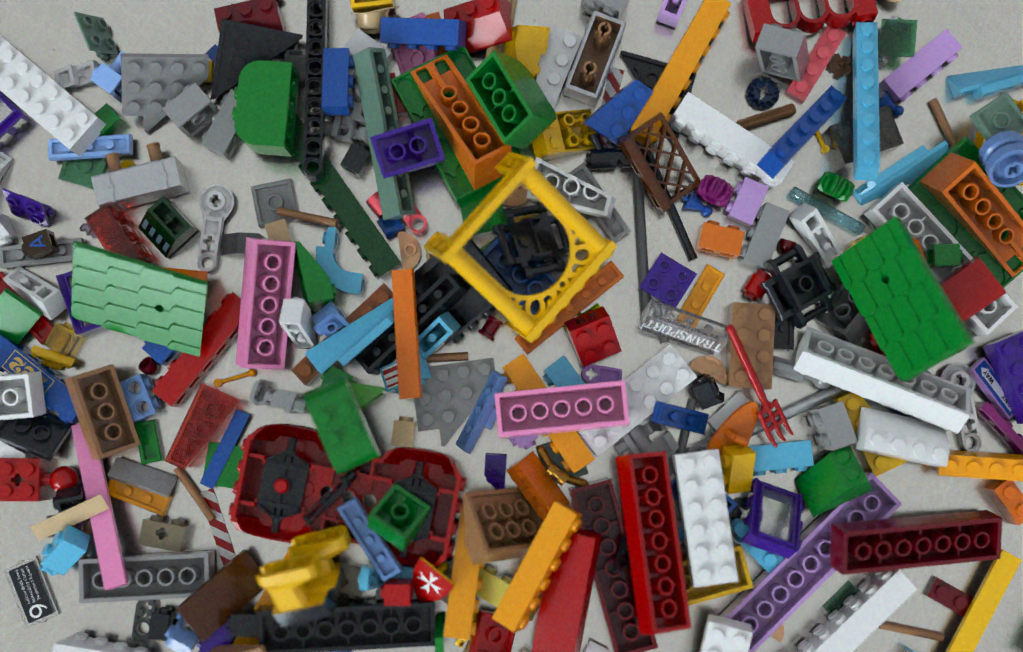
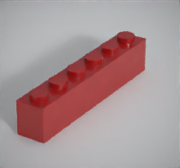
[152,292,241,407]

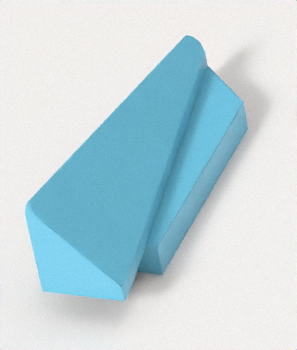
[946,65,1023,100]
[853,140,949,205]
[305,298,394,374]

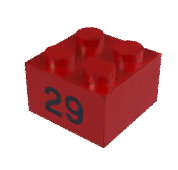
[564,306,622,367]

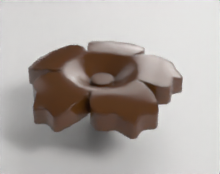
[827,53,852,79]

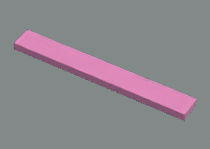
[71,423,128,591]

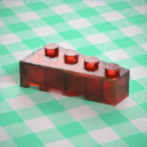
[165,382,243,470]

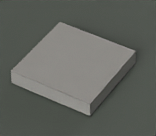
[251,178,299,228]

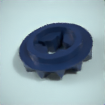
[746,76,780,110]

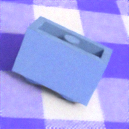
[90,51,125,103]

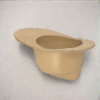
[351,6,400,34]

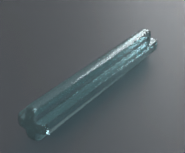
[789,187,866,235]

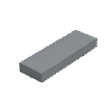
[107,457,177,498]

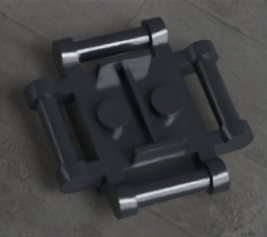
[492,202,570,280]
[760,244,837,329]

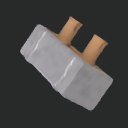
[563,11,626,107]
[91,142,189,213]

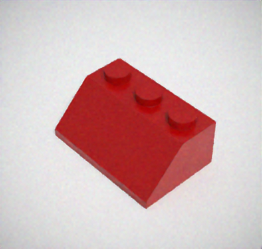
[443,0,513,53]

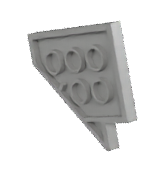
[121,53,209,132]
[414,358,495,446]

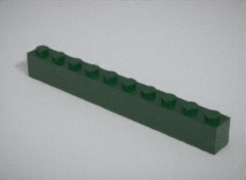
[292,113,402,279]

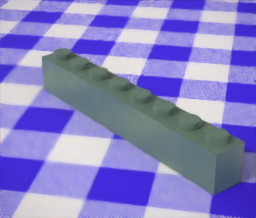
[353,47,416,220]

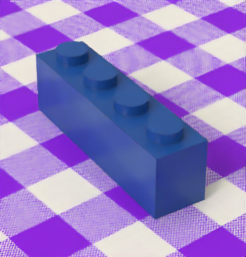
[380,17,467,51]

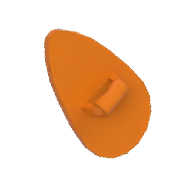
[706,401,758,456]

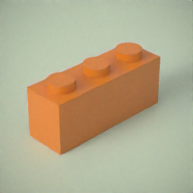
[507,452,571,522]

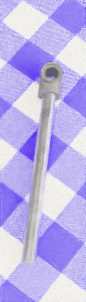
[685,385,849,453]

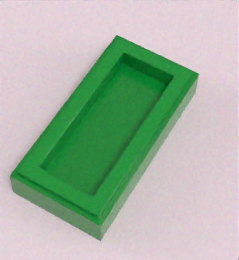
[134,419,164,465]
[434,614,445,652]

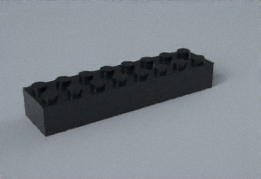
[258,599,435,652]

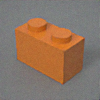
[695,220,745,259]
[984,480,1023,525]

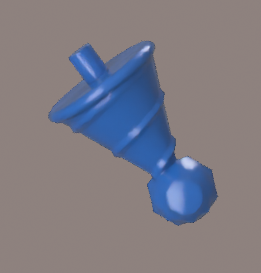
[879,91,904,116]
[682,191,713,217]

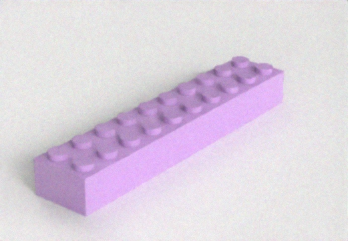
[720,472,902,652]

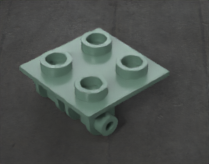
[74,12,119,60]

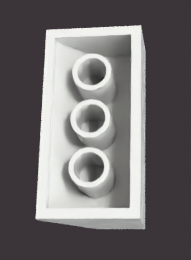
[854,407,950,467]

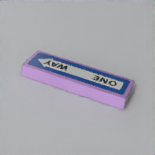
[967,357,1014,420]

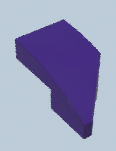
[484,453,507,490]

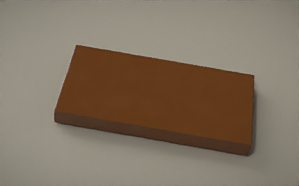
[175,550,264,642]

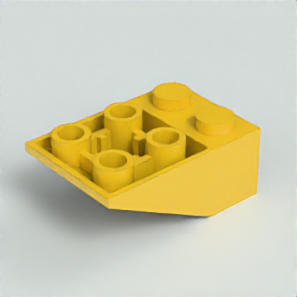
[532,109,596,160]

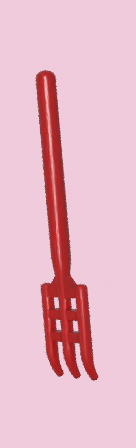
[726,324,794,447]

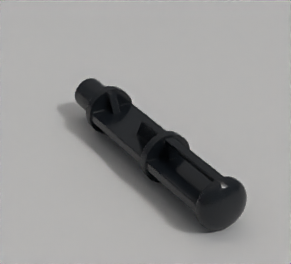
[303,470,357,525]

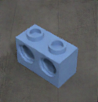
[120,374,162,423]

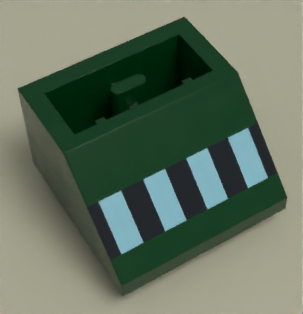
[138,196,197,258]

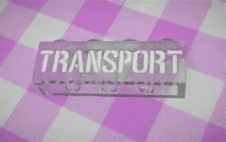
[639,299,729,356]

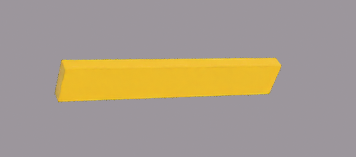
[945,549,1022,652]

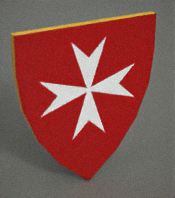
[412,557,455,602]

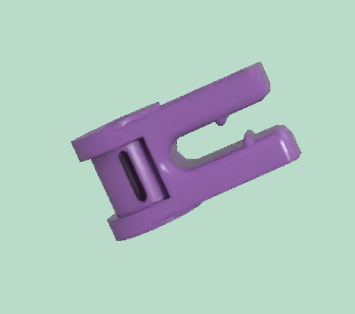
[581,364,622,384]

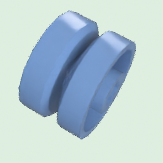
[978,131,1023,188]

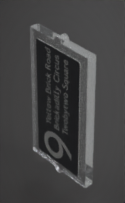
[4,555,60,628]

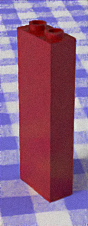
[869,256,1007,356]
[532,528,602,652]

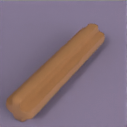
[736,103,796,130]

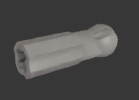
[773,356,831,389]

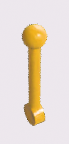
[816,130,830,154]
[213,368,256,387]

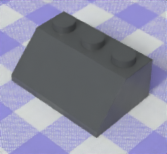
[814,284,870,345]

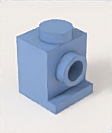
[312,301,349,338]

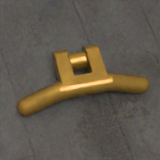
[536,445,588,486]

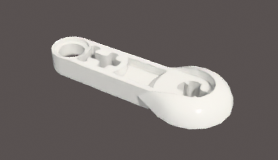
[197,184,234,273]
[940,363,982,452]

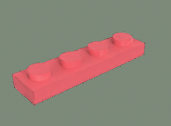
[785,26,847,103]

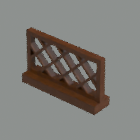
[616,112,701,212]

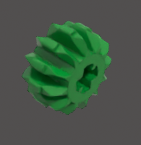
[817,171,855,202]

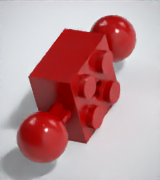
[0,458,79,502]

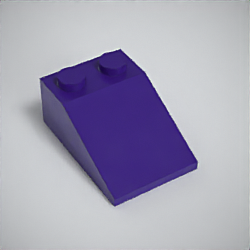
[370,117,445,179]

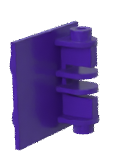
[2,188,55,227]
[639,252,697,309]

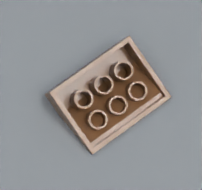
[463,488,543,565]

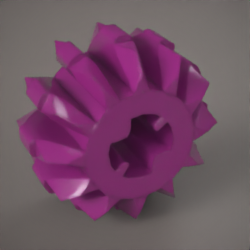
[697,175,734,207]

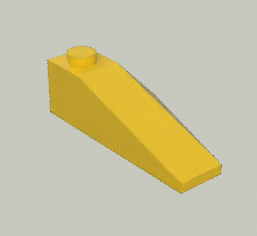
[505,25,550,78]

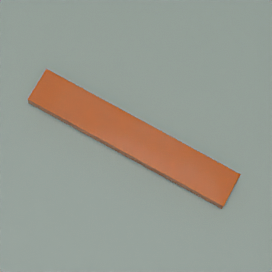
[514,260,624,355]
[391,268,422,399]

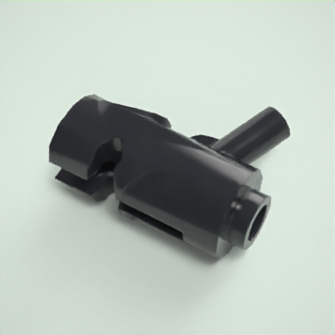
[586,133,632,170]

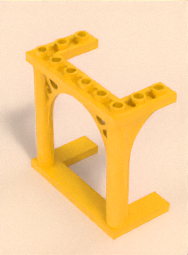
[423,152,617,343]

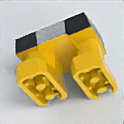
[256,525,351,627]

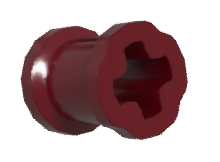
[478,315,504,341]

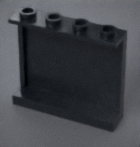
[414,238,513,345]

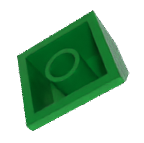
[367,483,431,551]

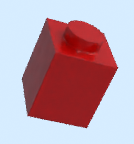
[380,578,413,606]

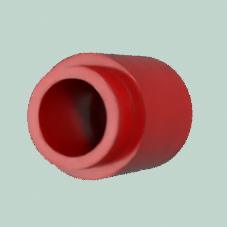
[743,269,771,302]

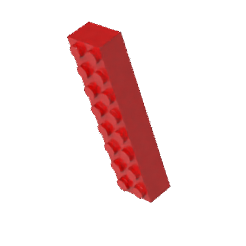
[616,451,692,635]

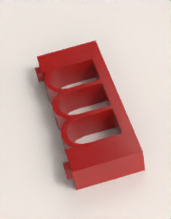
[741,0,878,43]

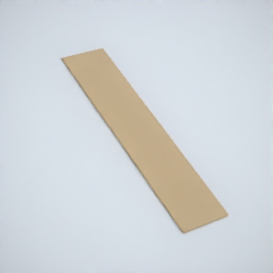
[30,494,109,541]

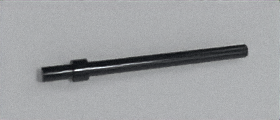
[642,146,697,261]

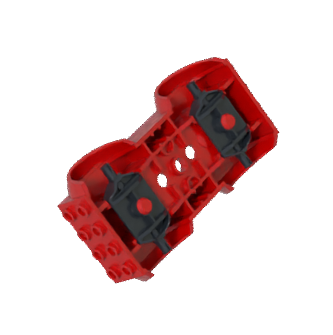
[228,424,467,568]

